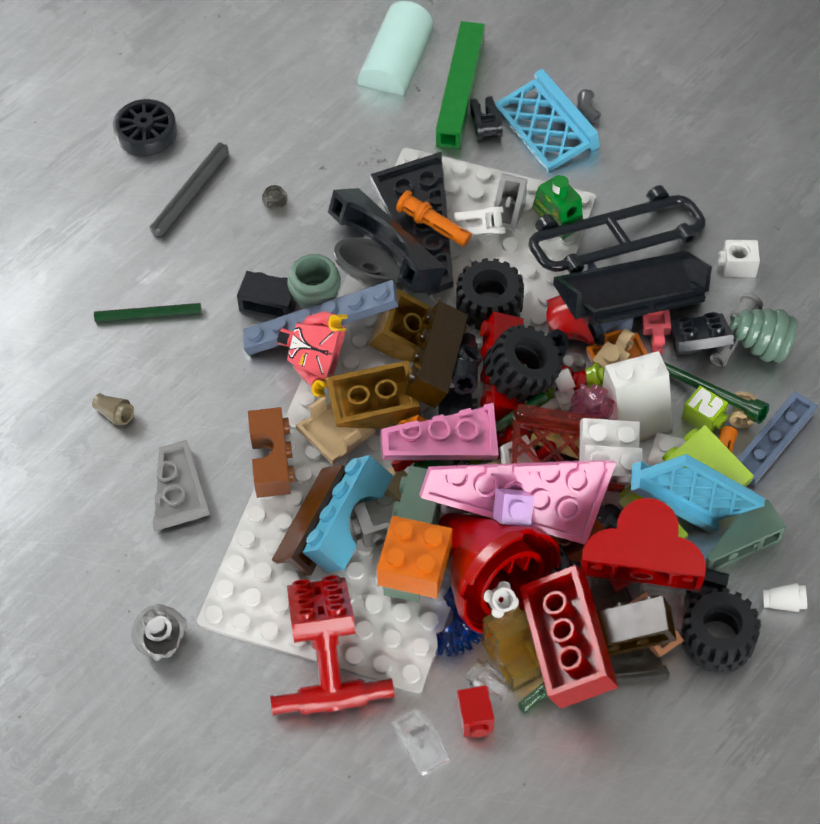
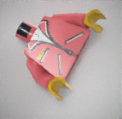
[277,311,348,398]

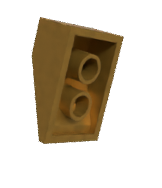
[368,289,467,363]
[326,360,421,429]

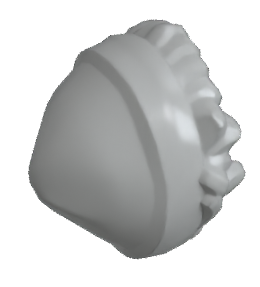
[131,604,187,661]

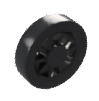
[113,99,177,155]

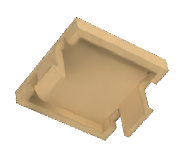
[296,396,375,465]

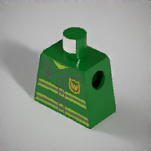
[532,175,583,240]

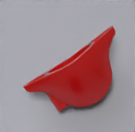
[546,295,594,345]

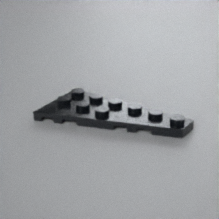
[370,151,453,295]

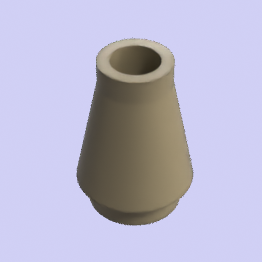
[92,393,134,425]

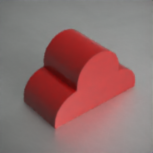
[581,498,706,592]

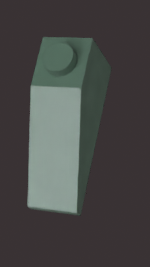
[705,499,786,570]

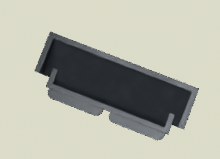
[553,251,712,326]

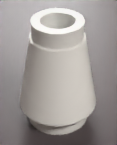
[763,583,807,612]

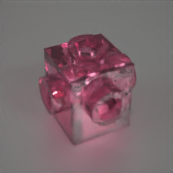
[567,383,615,423]

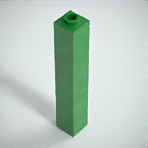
[436,21,485,149]

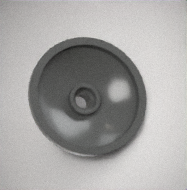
[333,238,400,286]

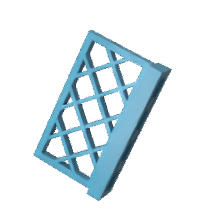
[495,68,600,173]
[631,454,765,533]

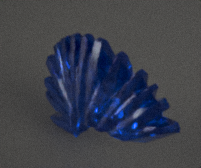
[436,585,484,657]

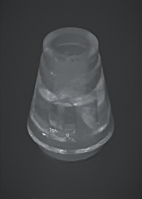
[465,658,511,701]

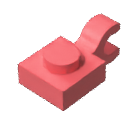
[641,310,671,354]

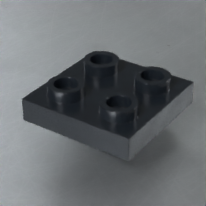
[671,312,734,356]

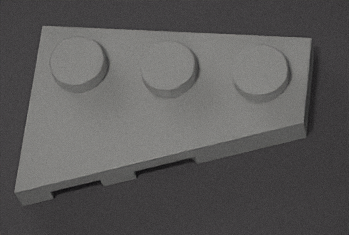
[153,440,210,531]

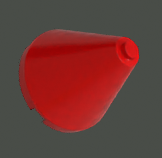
[438,513,561,634]

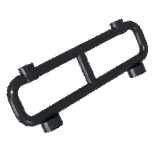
[528,185,706,274]

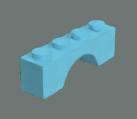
[302,455,393,573]

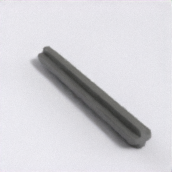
[150,142,229,237]

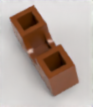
[248,407,295,498]

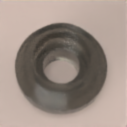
[262,185,288,210]

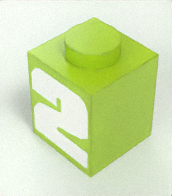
[681,385,728,432]

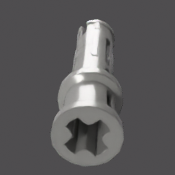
[710,293,764,367]

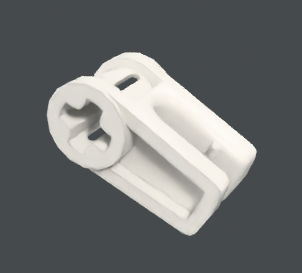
[454,207,506,236]

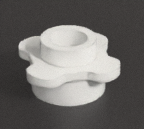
[483,581,519,618]

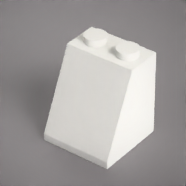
[600,351,673,442]

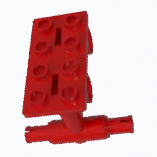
[270,575,395,716]

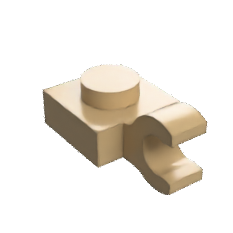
[592,329,635,367]

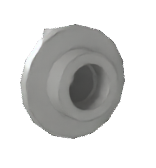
[561,352,586,372]

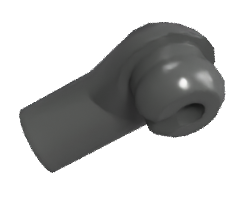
[577,89,601,123]

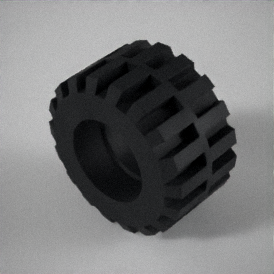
[456,258,524,330]
[484,324,562,402]
[680,588,761,672]

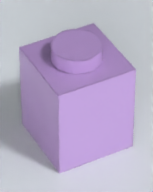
[493,488,534,526]

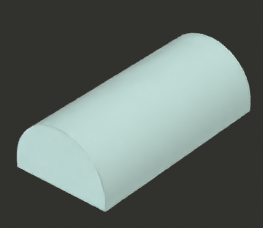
[357,1,433,96]

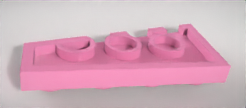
[380,403,499,460]

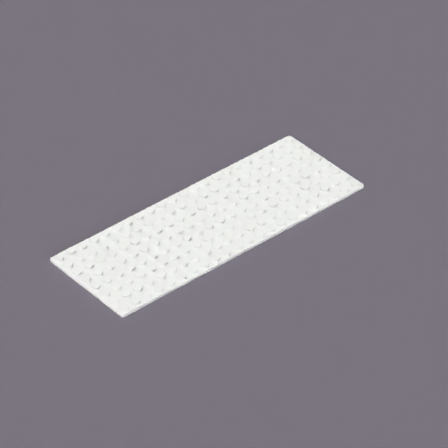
[197,148,596,694]

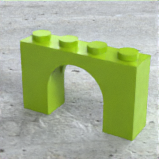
[618,425,754,539]

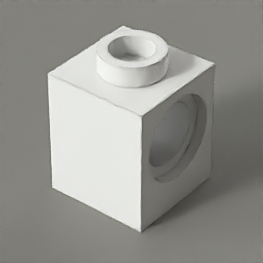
[718,240,760,277]

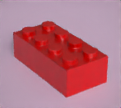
[519,565,618,709]

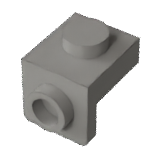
[350,502,390,548]

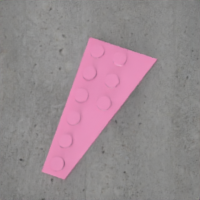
[419,460,616,545]

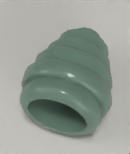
[287,254,341,309]
[730,308,798,363]

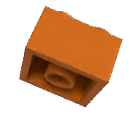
[377,515,452,599]

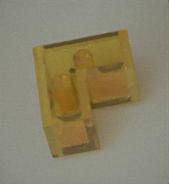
[482,607,543,692]

